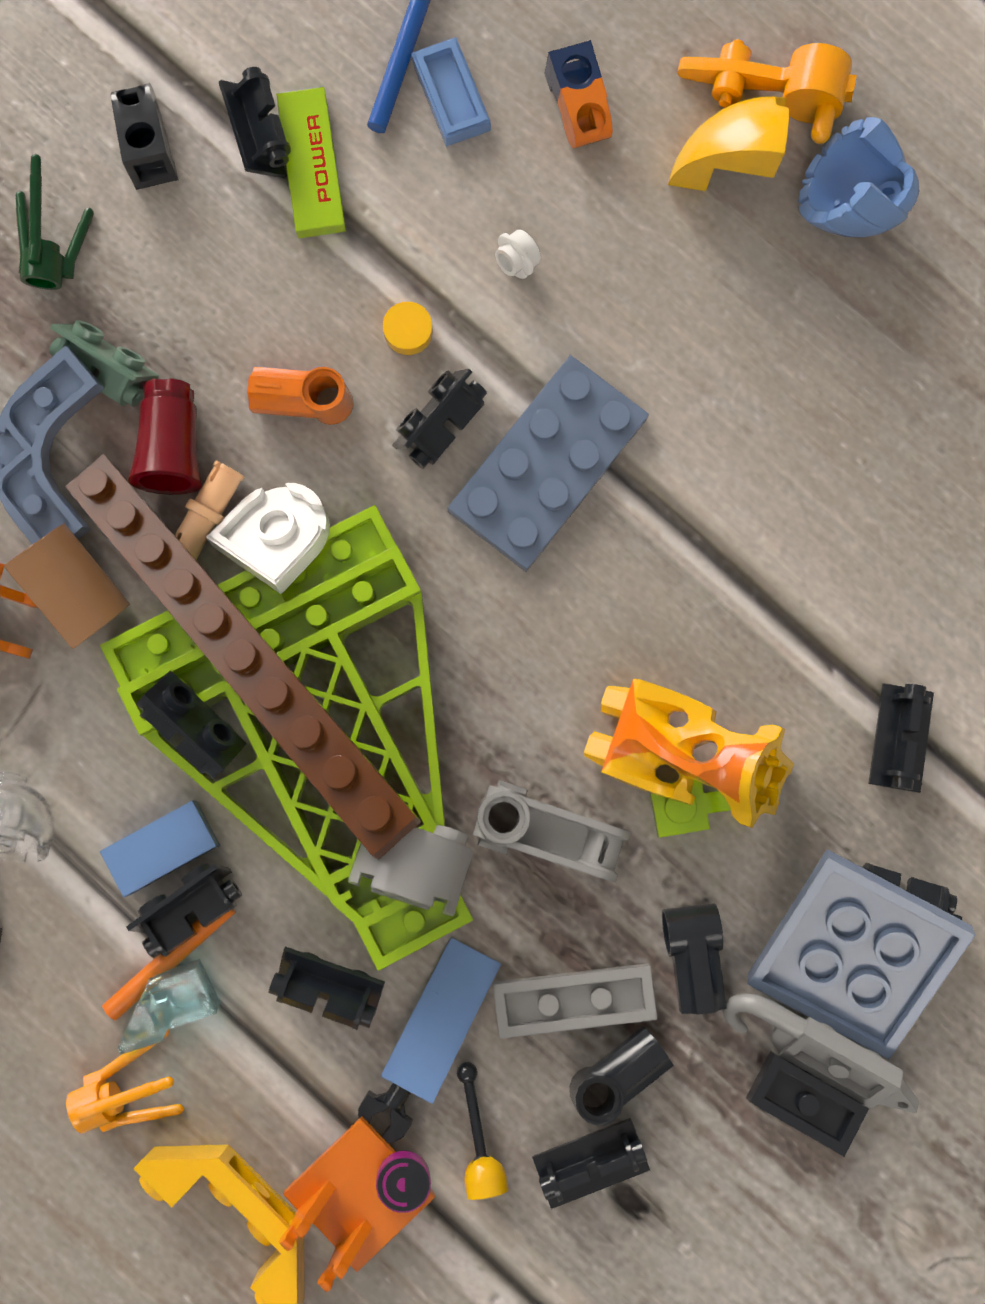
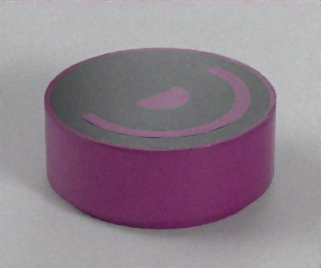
[376,1151,431,1213]

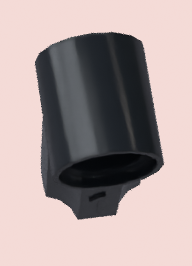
[662,903,727,1015]
[569,1026,674,1126]

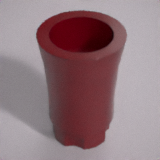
[128,378,202,495]

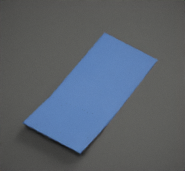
[381,938,501,1104]

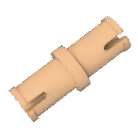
[175,460,245,560]

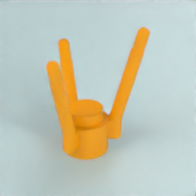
[66,1027,184,1134]

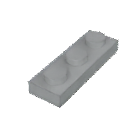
[493,963,657,1039]

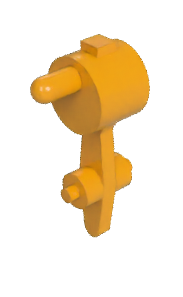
[677,39,857,144]

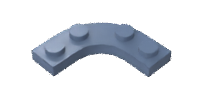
[0,346,104,545]

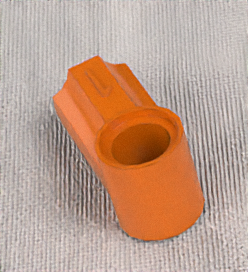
[247,366,354,425]

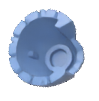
[798,117,920,237]

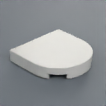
[206,483,330,594]

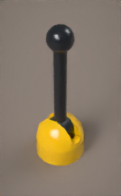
[457,1062,509,1200]

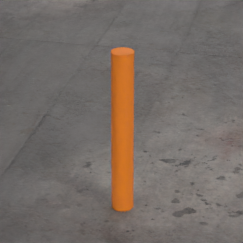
[102,909,236,1021]

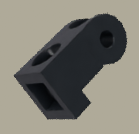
[111,83,179,190]

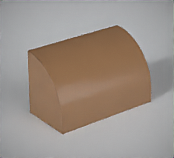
[4,523,130,649]

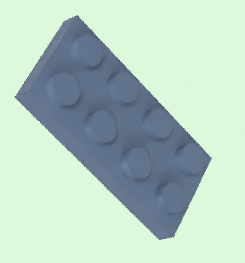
[447,355,649,572]

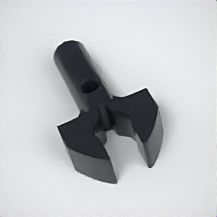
[358,1083,413,1144]

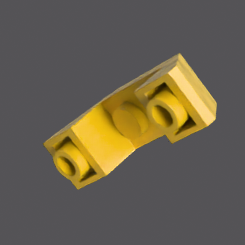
[133,1144,305,1304]

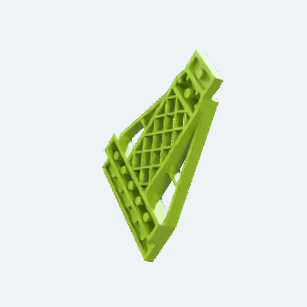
[100,505,474,971]

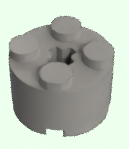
[348,825,474,916]

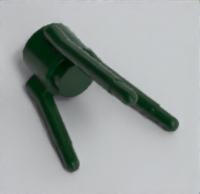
[15,154,94,290]

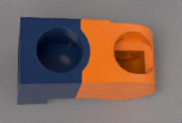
[544,40,613,149]

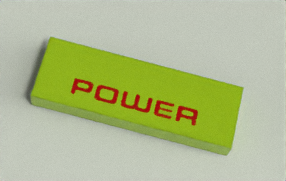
[276,87,346,239]

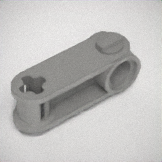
[473,780,631,883]

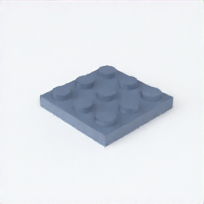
[747,849,976,1060]

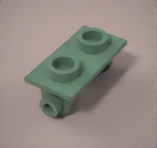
[49,320,159,407]

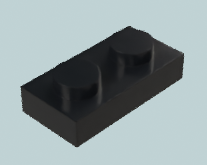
[746,1051,869,1157]

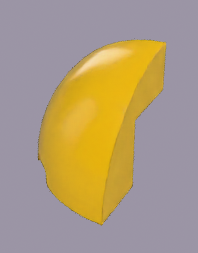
[668,97,789,191]

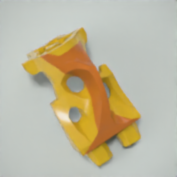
[584,679,794,828]

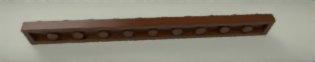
[65,454,421,860]

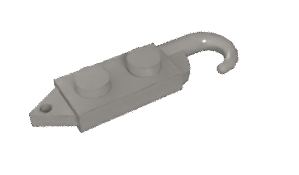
[723,993,919,1113]

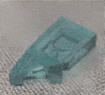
[118,959,220,1054]

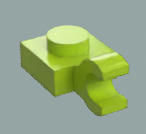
[650,780,731,838]

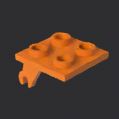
[279,1116,435,1292]

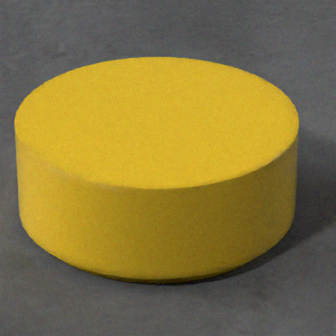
[383,302,433,355]

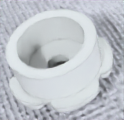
[495,230,541,279]

